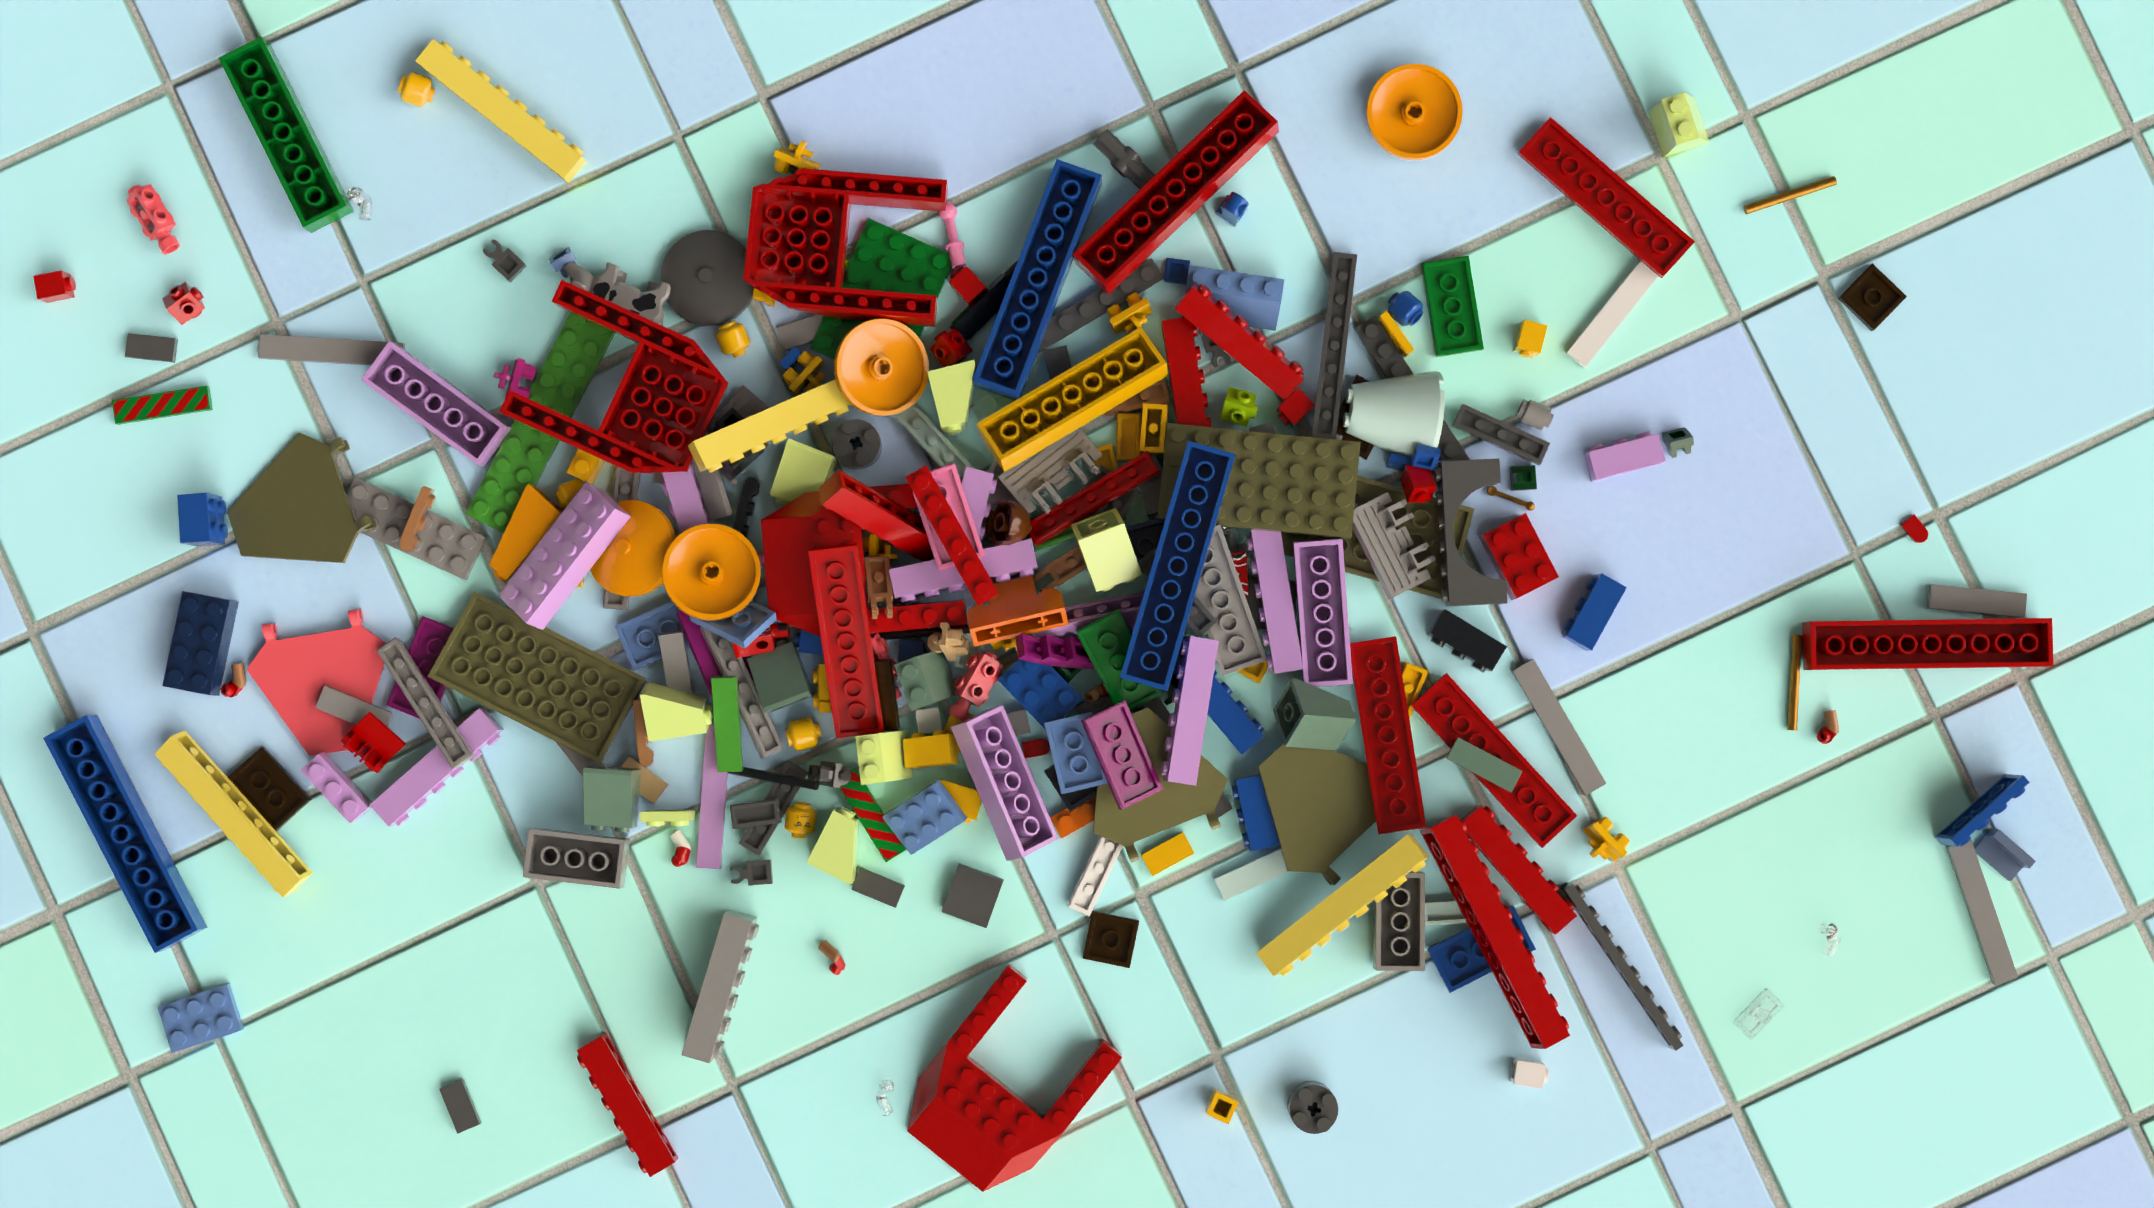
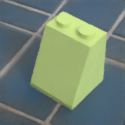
[1648,92,1709,158]
[927,360,976,436]
[770,438,838,506]
[1071,508,1142,592]
[640,682,714,742]
[855,730,913,785]
[806,807,859,885]

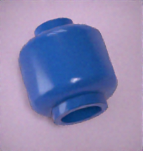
[1388,291,1424,326]

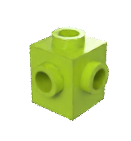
[1220,387,1258,427]

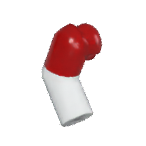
[670,830,691,867]

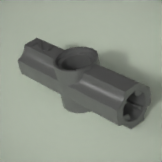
[1093,129,1155,190]

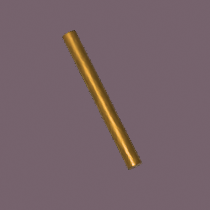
[1743,176,1837,215]
[1787,634,1802,731]

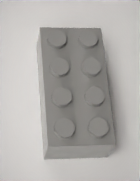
[523,828,630,889]
[1373,872,1425,971]

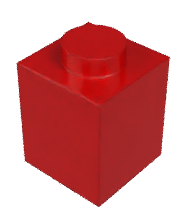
[949,266,986,306]
[33,270,76,303]
[1276,388,1315,427]
[1400,465,1437,503]

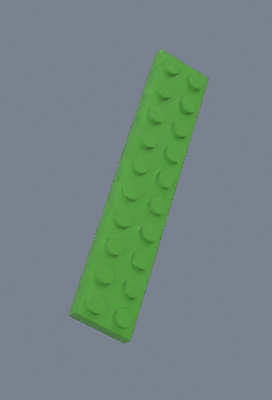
[465,312,616,533]

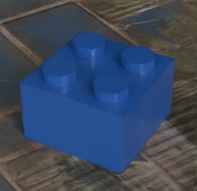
[177,493,228,547]

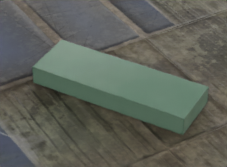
[1446,737,1522,792]

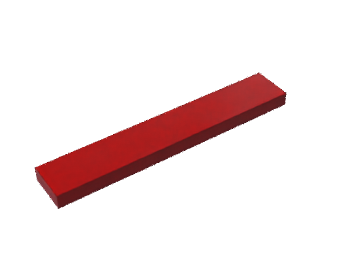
[1029,451,1160,546]

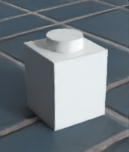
[1510,1057,1549,1089]

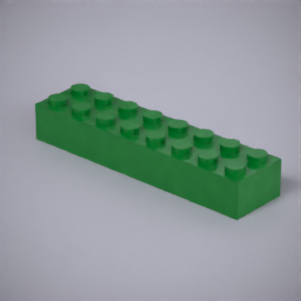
[219,36,354,233]

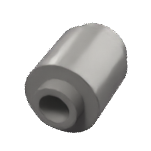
[1516,399,1554,430]

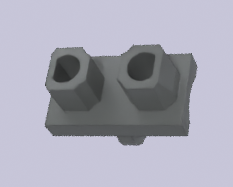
[808,761,851,788]

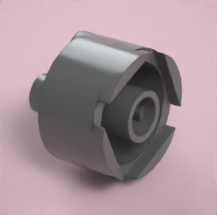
[832,419,882,470]
[1287,1081,1338,1134]

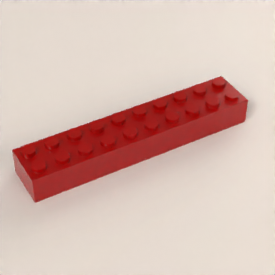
[1072,90,1279,295]
[1802,618,2054,670]
[1420,815,1571,1049]

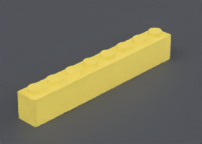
[415,39,587,183]
[688,379,851,473]
[154,730,313,898]
[1256,834,1429,977]

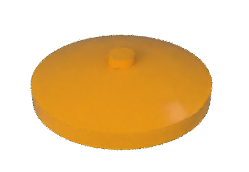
[1366,64,1463,160]
[834,319,929,416]
[590,500,676,597]
[662,524,761,621]

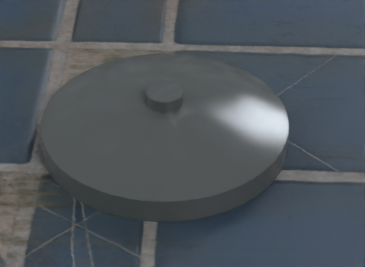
[660,230,754,326]

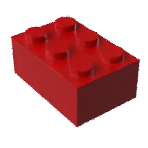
[1479,513,1559,600]

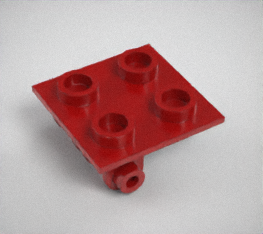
[341,711,406,773]

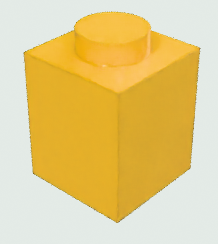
[1513,319,1548,359]
[1205,1088,1239,1125]

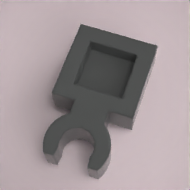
[483,239,527,283]
[1199,330,1231,368]
[730,859,773,886]

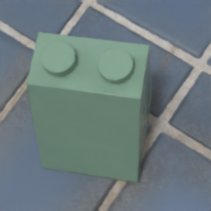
[747,639,814,713]
[894,652,956,711]
[1273,678,1356,751]
[583,766,641,832]

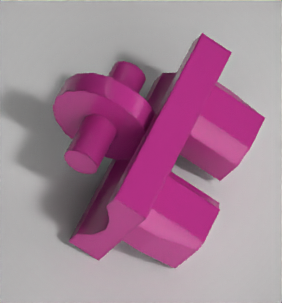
[493,358,536,400]

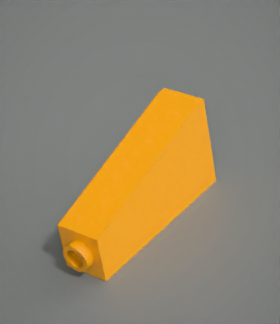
[489,484,563,582]

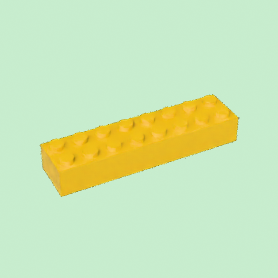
[976,327,1168,472]

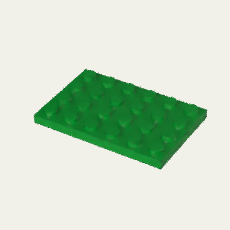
[810,218,952,360]

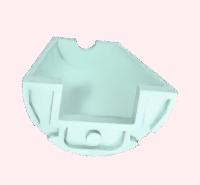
[1342,371,1445,457]

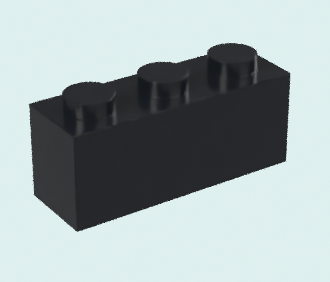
[1427,609,1507,673]

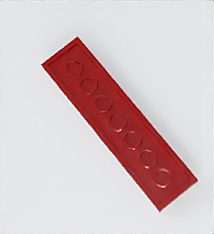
[1518,117,1695,279]
[808,543,885,738]
[1350,636,1427,835]
[1411,673,1577,848]

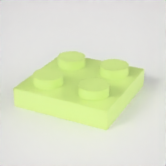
[639,810,695,826]

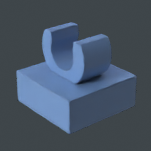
[549,247,577,278]

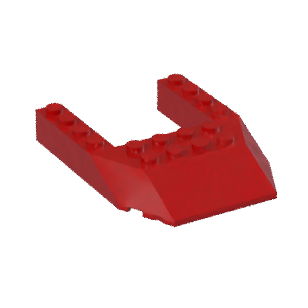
[743,168,948,327]
[499,280,729,473]
[761,484,967,637]
[907,964,1123,1192]

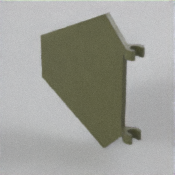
[227,433,376,563]
[1093,707,1228,863]
[1257,742,1376,886]

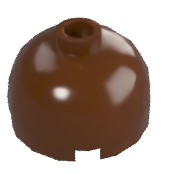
[986,499,1031,546]

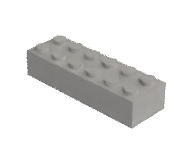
[681,910,760,1064]

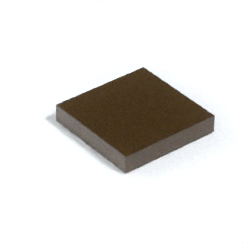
[1837,263,1907,331]
[1082,910,1139,968]

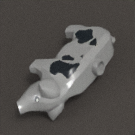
[563,262,671,326]

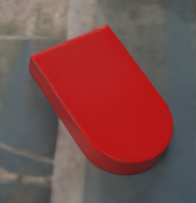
[1900,514,1928,543]
[1022,738,1050,759]

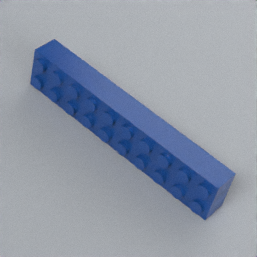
[972,159,1102,401]
[1120,441,1236,691]
[43,715,208,953]

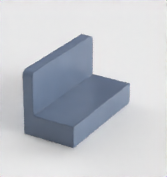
[1974,828,2036,881]

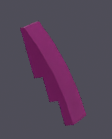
[1015,633,1095,669]

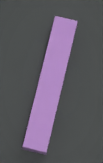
[696,723,728,869]

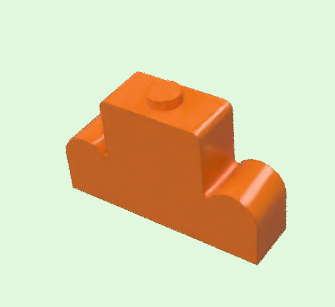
[967,575,1069,647]

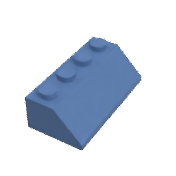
[1181,265,1285,331]

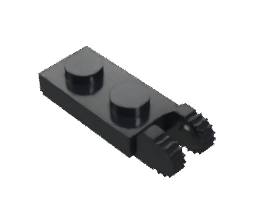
[733,476,760,538]

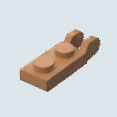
[1104,379,1170,416]
[399,486,436,552]
[1033,545,1087,593]
[864,555,893,619]
[633,700,654,767]

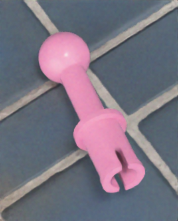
[938,202,966,270]

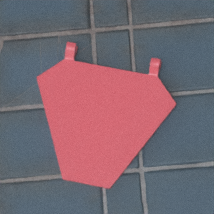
[246,609,386,756]

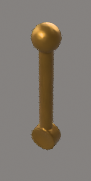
[1487,486,1535,511]

